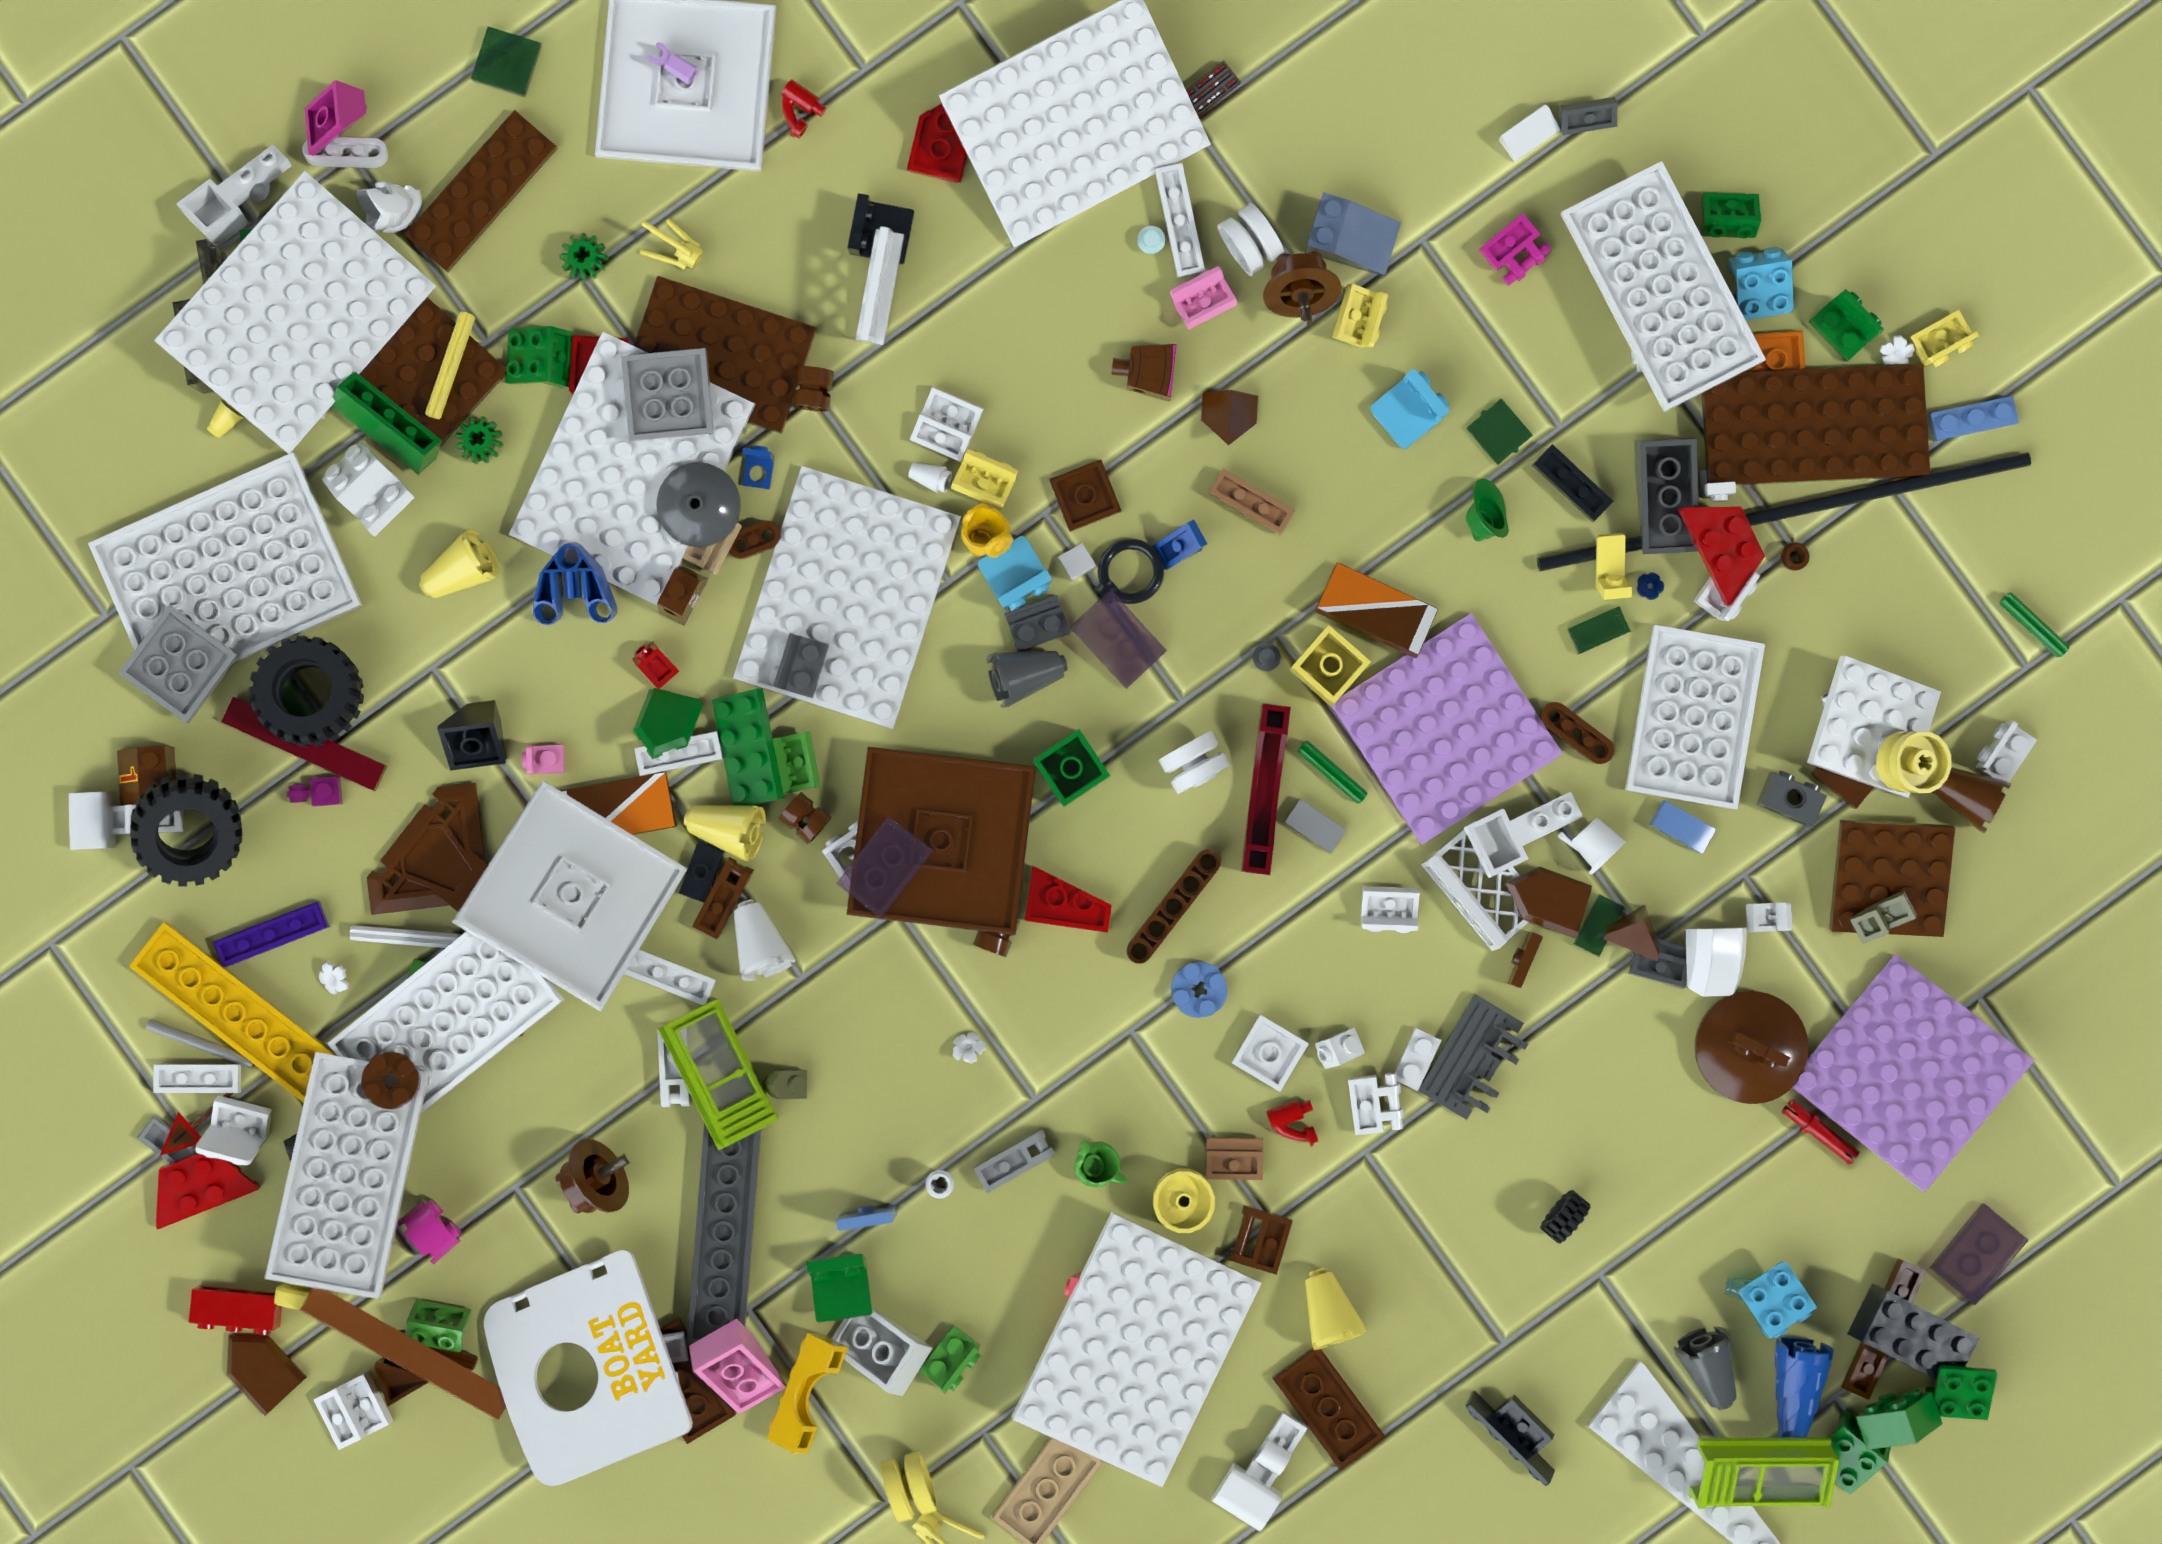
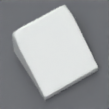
[1058,543,1096,581]

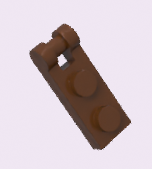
[692,857,754,939]

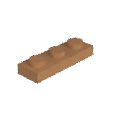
[1208,469,1295,536]

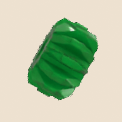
[559,233,608,282]
[455,416,504,464]

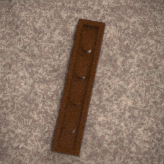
[1841,1258,1926,1400]

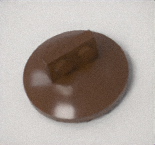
[1695,991,1809,1104]

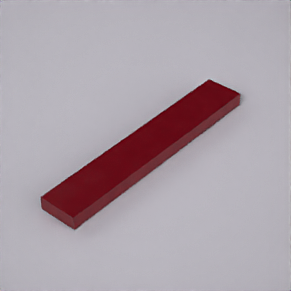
[221,697,387,791]

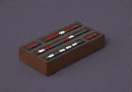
[1186,60,1241,117]

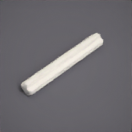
[349,925,461,948]

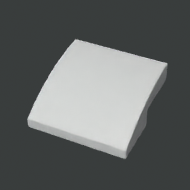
[910,386,985,462]
[314,1371,394,1450]

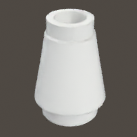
[909,462,952,493]
[926,1170,954,1199]

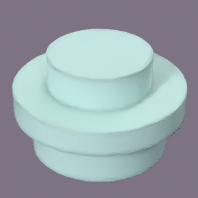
[1137,226,1165,254]

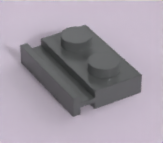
[1004,595,1071,652]
[773,633,829,699]
[1628,939,1687,989]

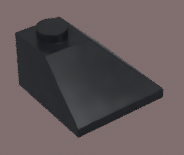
[437,700,506,771]

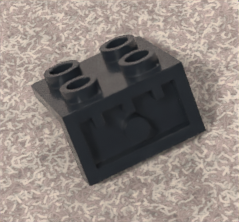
[847,193,914,265]

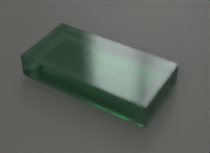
[1567,606,1631,655]
[1573,894,1625,957]

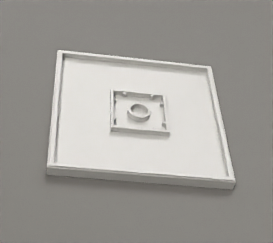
[595,0,777,172]
[453,780,687,1012]

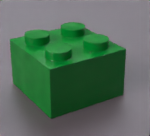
[1033,729,1111,807]
[1856,1389,1943,1450]

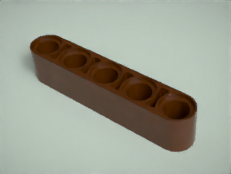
[1126,849,1221,964]

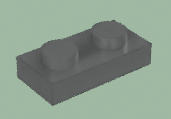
[1560,97,1617,135]

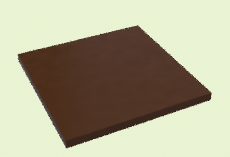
[846,747,1036,935]

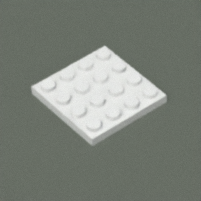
[1807,656,1941,798]

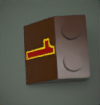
[117,745,176,806]

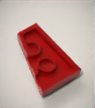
[1025,865,1112,933]

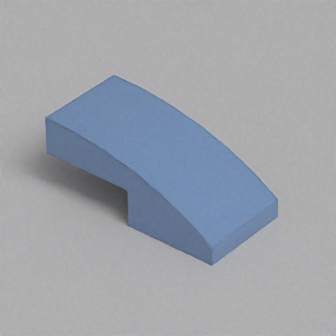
[1650,800,1716,854]

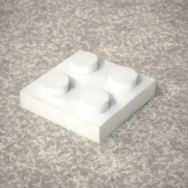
[1231,1015,1309,1092]

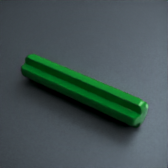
[1999,592,2070,658]
[1298,741,1368,804]

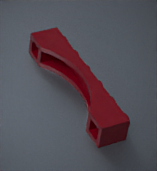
[1241,703,1291,875]

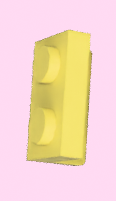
[1332,283,1388,348]
[1908,310,1979,367]
[951,449,1018,510]

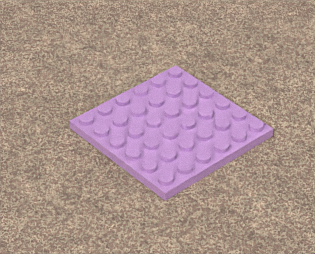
[1332,613,1563,845]
[1792,954,2034,1193]

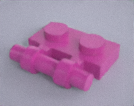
[1478,213,1552,286]

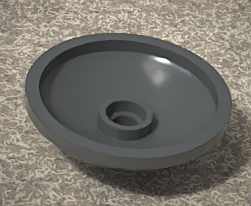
[656,462,741,547]

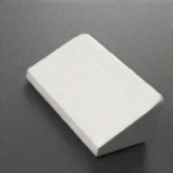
[1499,104,1560,162]

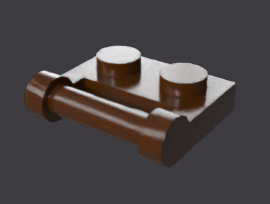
[1228,1205,1293,1275]

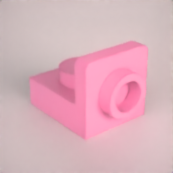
[522,745,565,775]

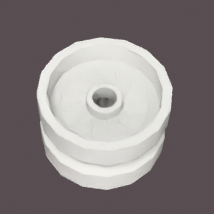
[1217,203,1284,277]
[1158,731,1231,795]

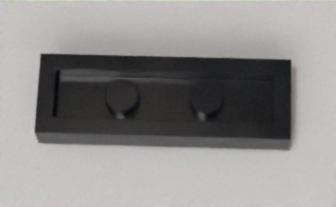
[1532,444,1614,522]

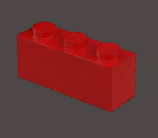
[188,1286,282,1335]

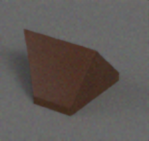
[1201,390,1258,446]
[1604,905,1660,961]
[374,1358,429,1407]

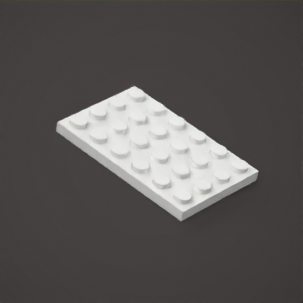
[1625,625,1765,810]

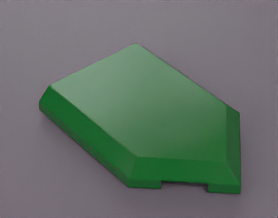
[633,688,703,759]

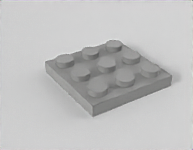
[621,348,715,441]
[119,605,239,723]

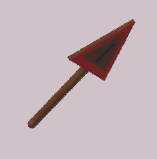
[160,1093,234,1156]

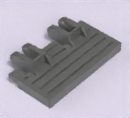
[1418,994,1528,1120]

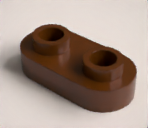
[729,521,781,560]

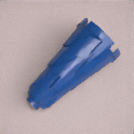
[1775,1337,1834,1437]

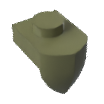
[763,1070,807,1099]

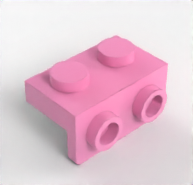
[1170,266,1238,330]

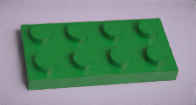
[712,688,784,805]

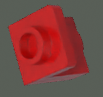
[632,641,679,690]

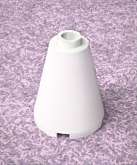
[734,900,795,981]

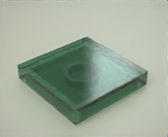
[471,26,542,97]

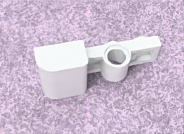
[176,145,292,244]
[69,792,184,850]
[1464,792,1583,878]
[1211,1411,1308,1531]

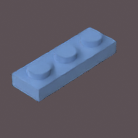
[1928,396,2019,442]

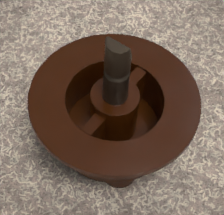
[1263,251,1342,327]
[555,1139,630,1214]

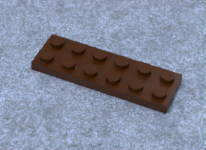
[404,110,558,273]

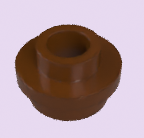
[1781,543,1809,571]

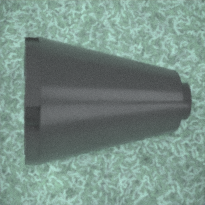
[987,651,1068,708]
[1674,1327,1737,1410]

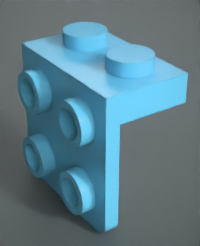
[1728,247,1793,320]
[1370,368,1450,449]
[978,536,1052,611]
[1739,1261,1817,1339]

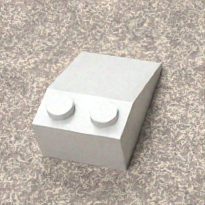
[832,1308,932,1396]

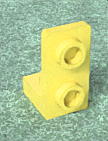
[1596,533,1632,600]

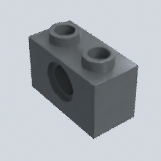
[1756,771,1827,827]

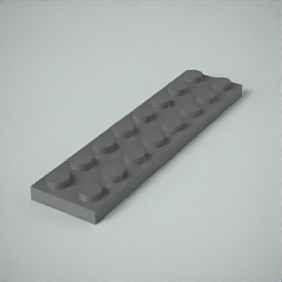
[687,1123,761,1344]

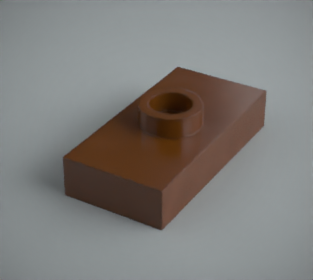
[1507,932,1543,988]

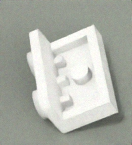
[1693,572,1760,621]
[1360,886,1420,933]

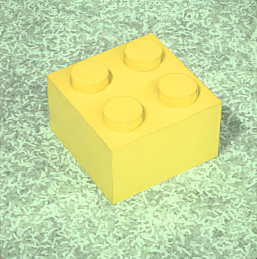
[1290,625,1371,707]

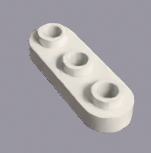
[303,137,388,168]

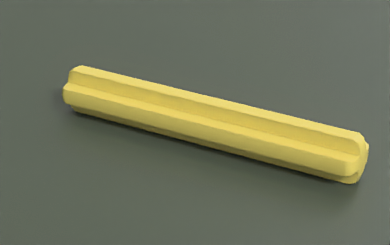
[425,311,475,419]

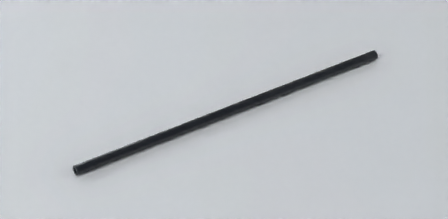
[1537,452,2031,572]

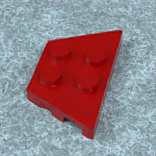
[1678,506,1765,606]
[156,1153,260,1230]

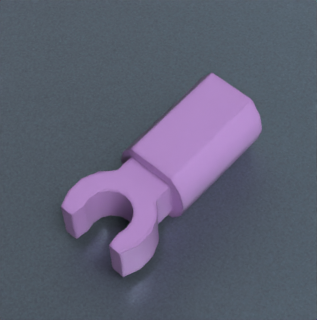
[648,42,698,84]

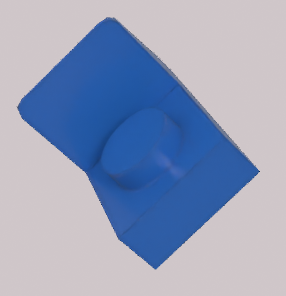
[1153,520,1208,570]

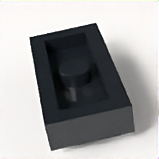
[679,841,725,903]

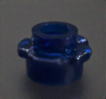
[1636,572,1664,600]

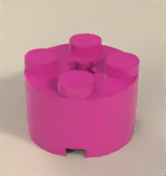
[397,1199,462,1264]

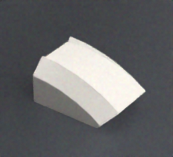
[1686,928,1747,997]

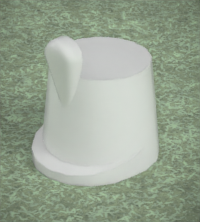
[1558,817,1626,876]

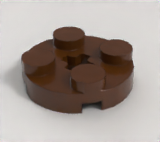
[361,1052,421,1110]

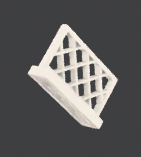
[856,226,904,345]
[1421,821,1529,951]

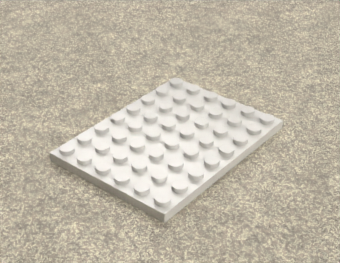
[938,0,1211,247]
[154,171,436,454]
[509,332,756,605]
[88,452,363,663]
[733,466,961,730]
[1011,1212,1262,1487]

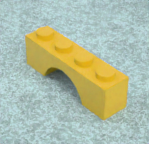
[767,1333,848,1454]

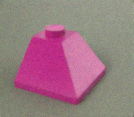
[304,80,367,156]

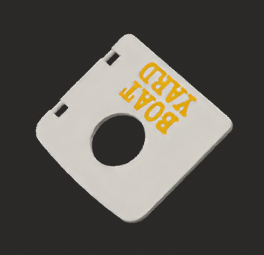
[484,1250,692,1486]

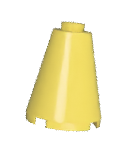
[419,529,500,598]
[684,805,766,861]
[1305,1268,1367,1350]

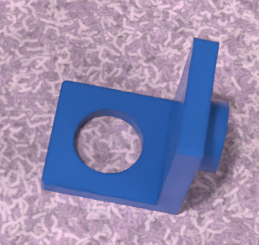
[742,445,775,490]

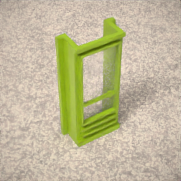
[657,999,779,1150]
[1688,1437,1839,1509]

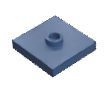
[836,1205,897,1231]

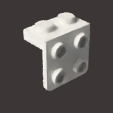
[195,1095,272,1165]

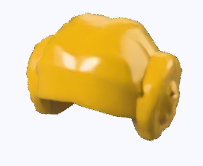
[961,503,1014,558]

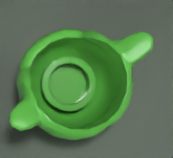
[1074,1140,1128,1188]

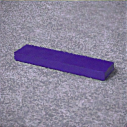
[213,901,330,968]

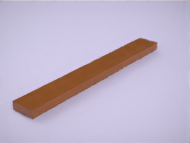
[300,1287,506,1420]

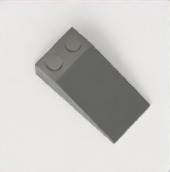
[1634,438,1698,554]

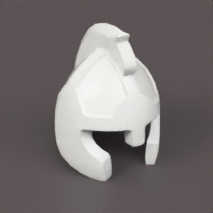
[357,182,422,233]

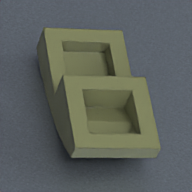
[1850,891,1917,944]

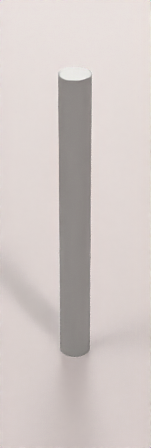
[146,1019,254,1069]

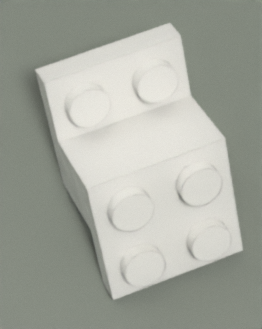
[322,440,415,537]

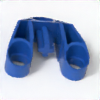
[533,542,618,625]

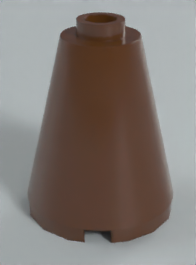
[1932,767,2011,833]

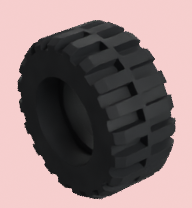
[249,636,364,747]
[130,773,243,887]

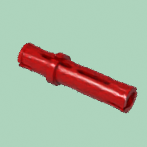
[1781,1099,1860,1165]

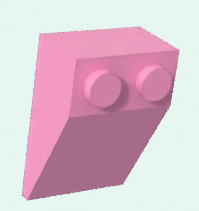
[689,1319,786,1414]

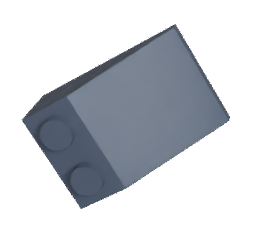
[1305,192,1401,276]

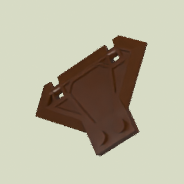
[367,783,489,915]

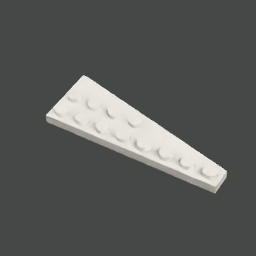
[1587,1360,1780,1544]

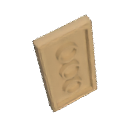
[991,1437,1104,1544]

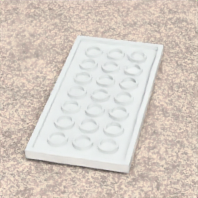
[1561,161,1766,412]
[327,931,564,1113]
[265,1052,429,1299]

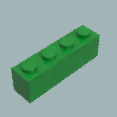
[332,372,442,475]

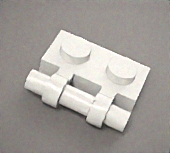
[1348,1072,1404,1135]

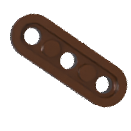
[1540,702,1614,764]

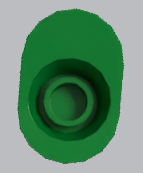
[1466,478,1509,542]

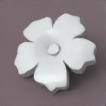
[1880,335,1915,366]
[319,961,349,995]
[953,1032,986,1064]

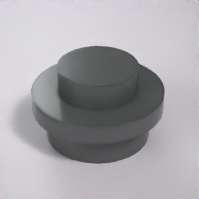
[1253,643,1281,671]

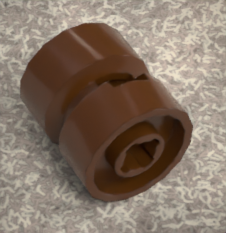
[793,366,834,412]
[778,792,832,845]
[973,920,1021,957]

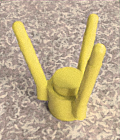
[639,219,704,271]
[912,1511,985,1544]

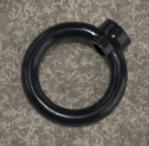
[1094,539,1164,605]

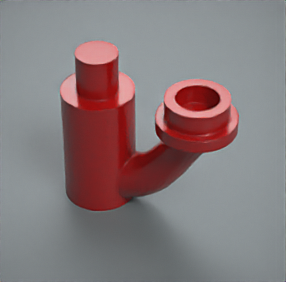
[781,79,827,139]
[1266,1100,1319,1147]

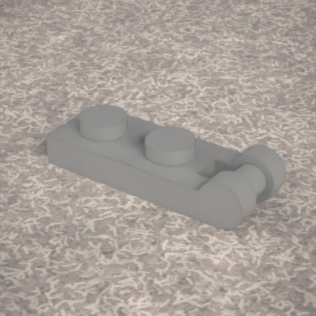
[973,1129,1056,1193]

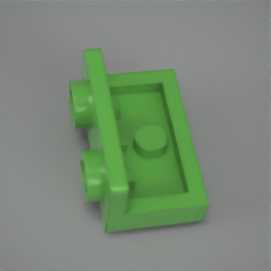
[773,731,821,794]

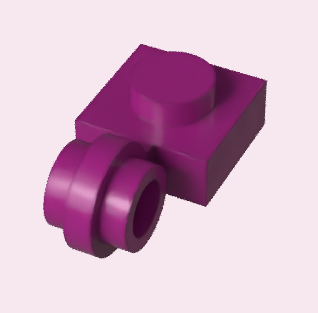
[286,776,342,807]

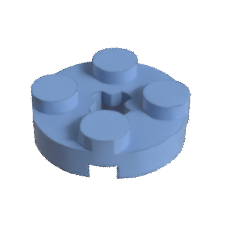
[1171,961,1227,1018]

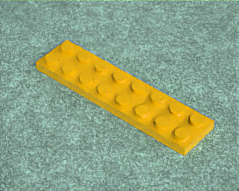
[129,922,337,1103]

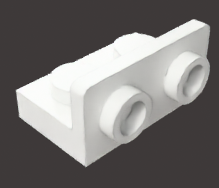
[1975,720,2037,782]

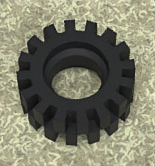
[1540,1190,1591,1244]

